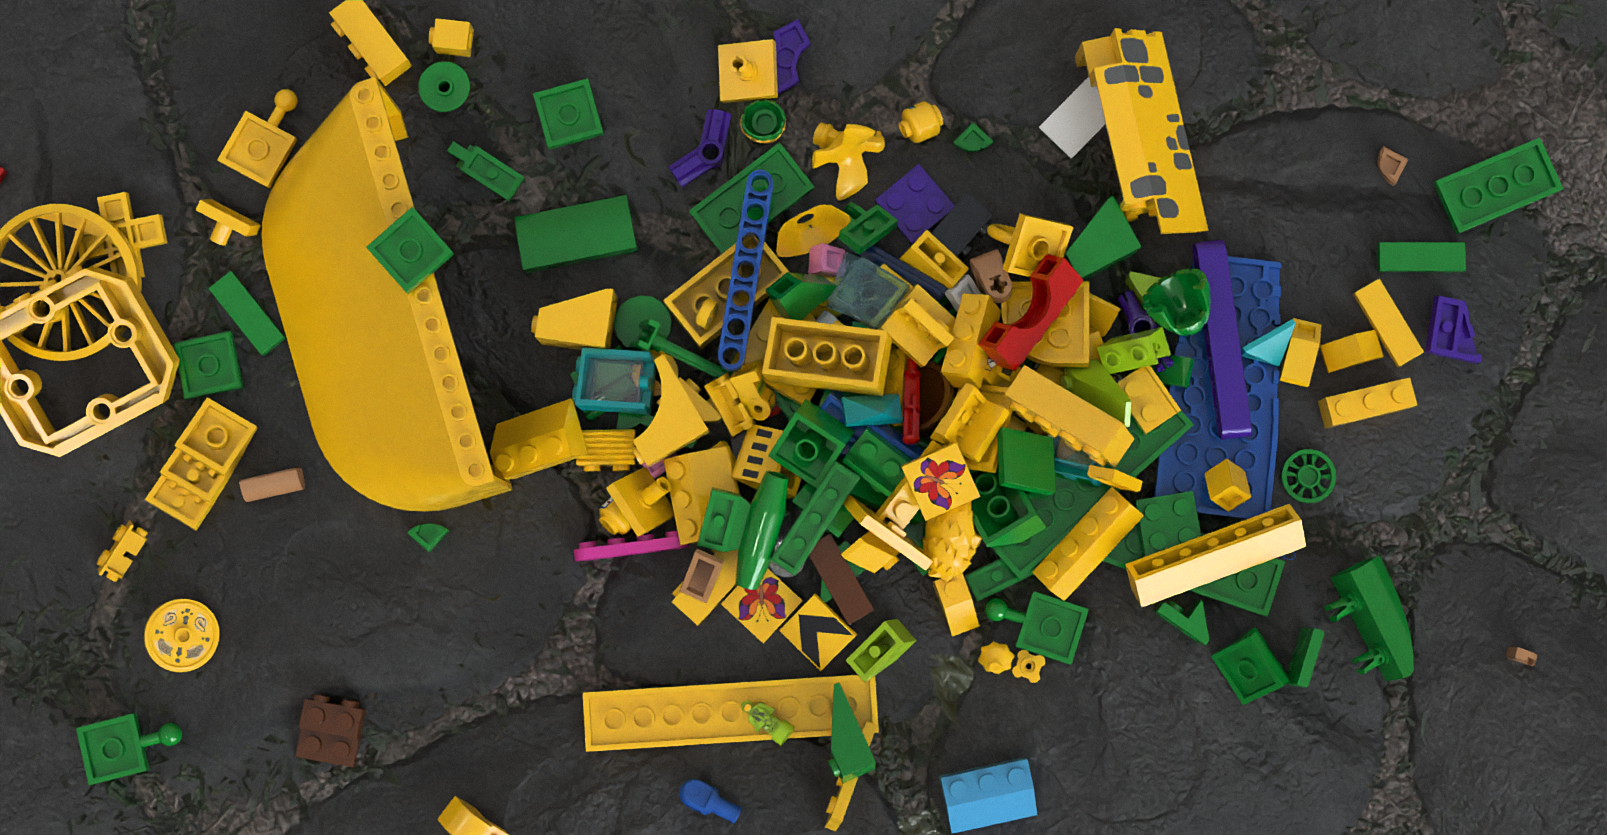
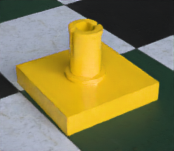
[718,39,778,103]
[606,467,675,537]

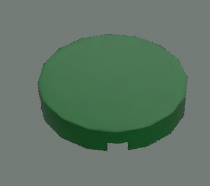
[614,295,672,351]

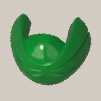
[1142,268,1211,336]

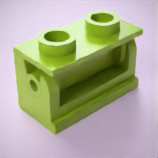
[1097,327,1171,374]

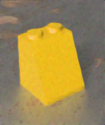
[531,288,618,350]

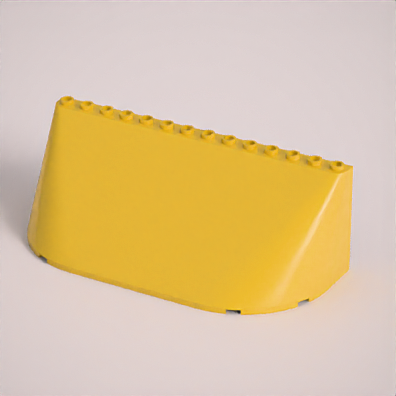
[262,77,513,512]

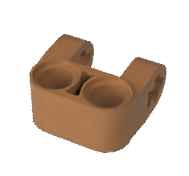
[969,249,1012,319]

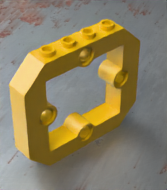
[0,265,180,457]

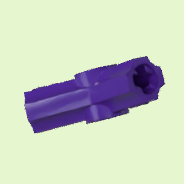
[668,109,732,188]

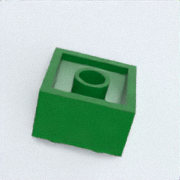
[768,399,855,488]

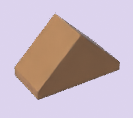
[680,549,725,603]

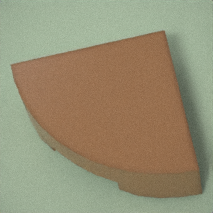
[1378,146,1408,186]
[1506,647,1538,666]

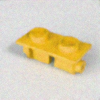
[704,372,756,437]
[96,520,148,582]

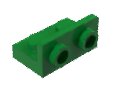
[842,426,912,497]

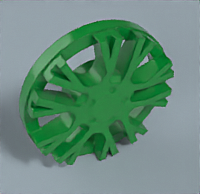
[1280,449,1336,503]

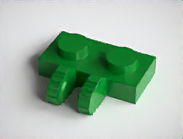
[838,202,898,255]

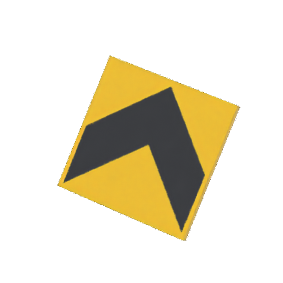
[779,593,857,671]

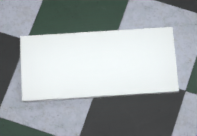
[1039,77,1105,159]

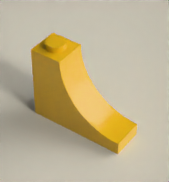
[632,354,709,468]

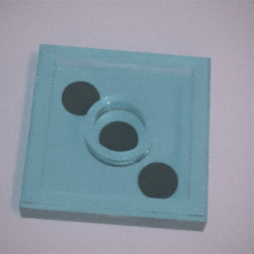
[828,257,910,330]

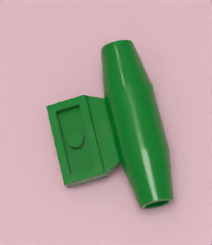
[697,471,789,590]

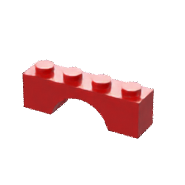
[978,254,1084,371]

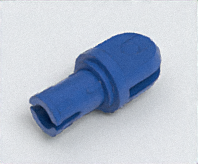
[679,779,742,824]

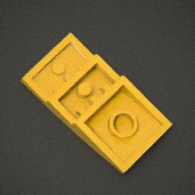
[145,397,257,531]

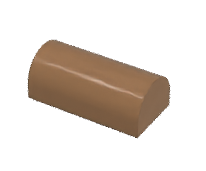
[239,466,305,502]

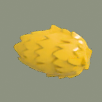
[922,501,982,582]

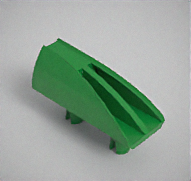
[1325,554,1414,682]

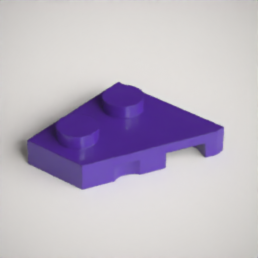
[1425,296,1482,364]

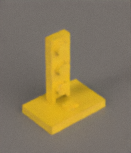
[843,440,943,570]

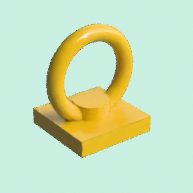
[987,213,1073,277]

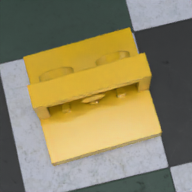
[878,284,956,367]
[930,383,1009,462]

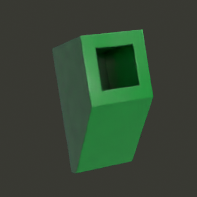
[765,272,838,320]

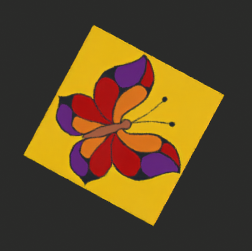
[901,441,980,521]
[721,569,803,644]

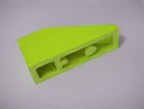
[1061,359,1131,427]

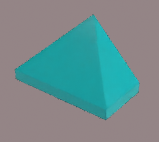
[1241,319,1296,366]
[841,394,903,427]

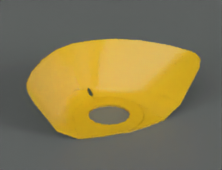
[776,205,851,257]

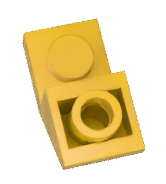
[1280,318,1322,387]

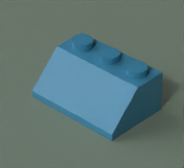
[939,757,1037,834]

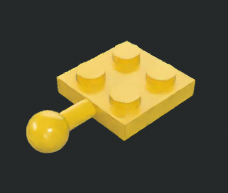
[217,89,298,189]

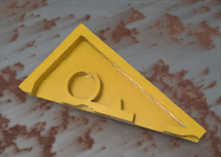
[825,721,877,832]

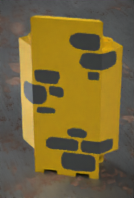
[1075,28,1209,234]

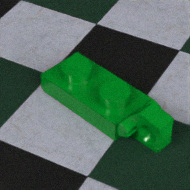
[447,141,525,202]

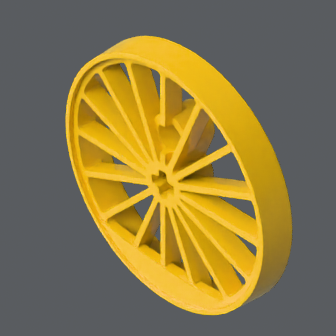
[0,204,142,361]

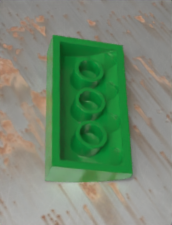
[514,195,638,273]

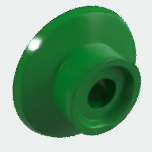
[418,61,470,112]

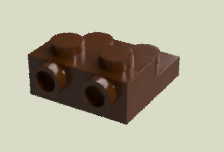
[295,694,367,767]

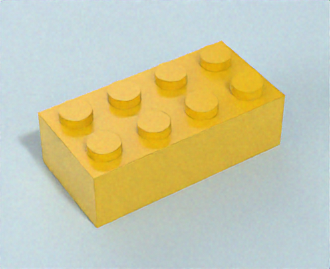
[663,236,789,350]
[762,317,892,397]
[1005,365,1134,468]

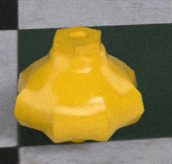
[978,641,1015,675]

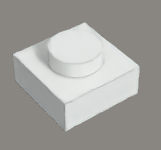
[945,275,981,312]

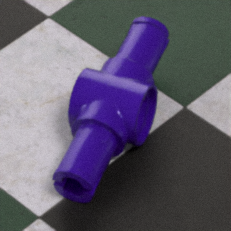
[1117,291,1174,372]

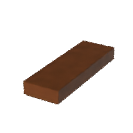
[809,534,874,625]

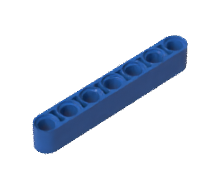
[718,170,773,372]

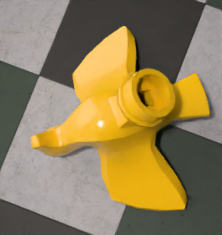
[812,122,885,201]

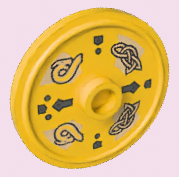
[144,599,219,672]

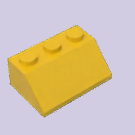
[490,399,588,480]
[663,446,740,545]

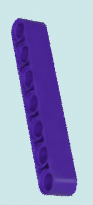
[1192,239,1251,440]

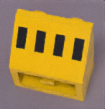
[731,424,802,499]

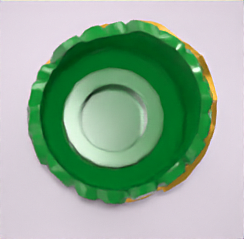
[740,100,786,144]

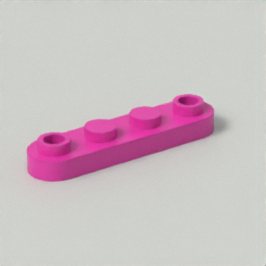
[573,531,690,562]

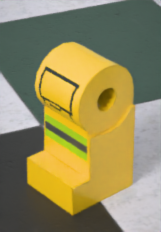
[730,359,777,421]

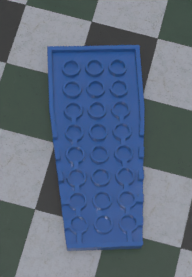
[1153,256,1281,519]

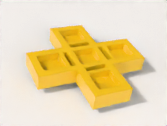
[74,192,167,278]

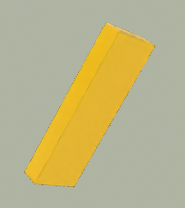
[1353,279,1424,368]

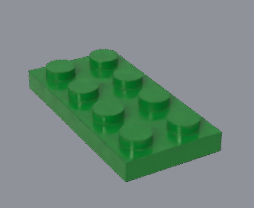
[1433,137,1563,235]
[689,142,815,254]

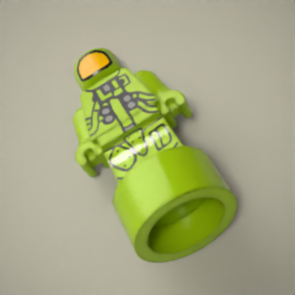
[741,700,795,746]

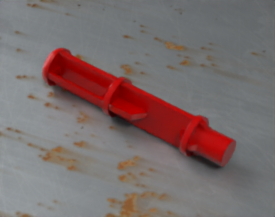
[902,358,921,445]

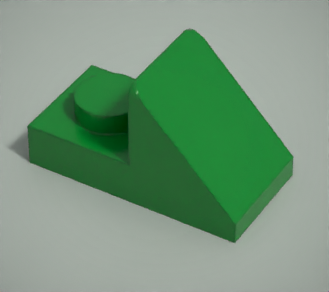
[1153,600,1209,645]

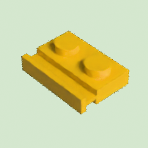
[1117,366,1181,435]

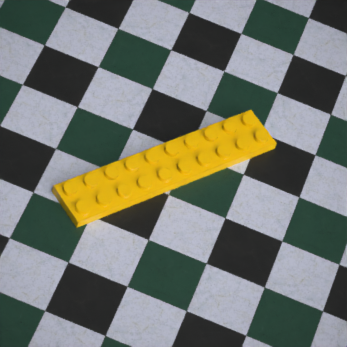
[583,675,879,752]

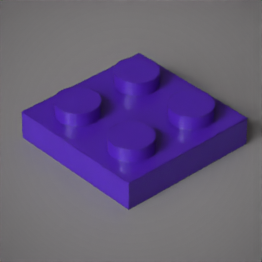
[875,164,955,245]

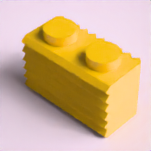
[576,429,636,472]

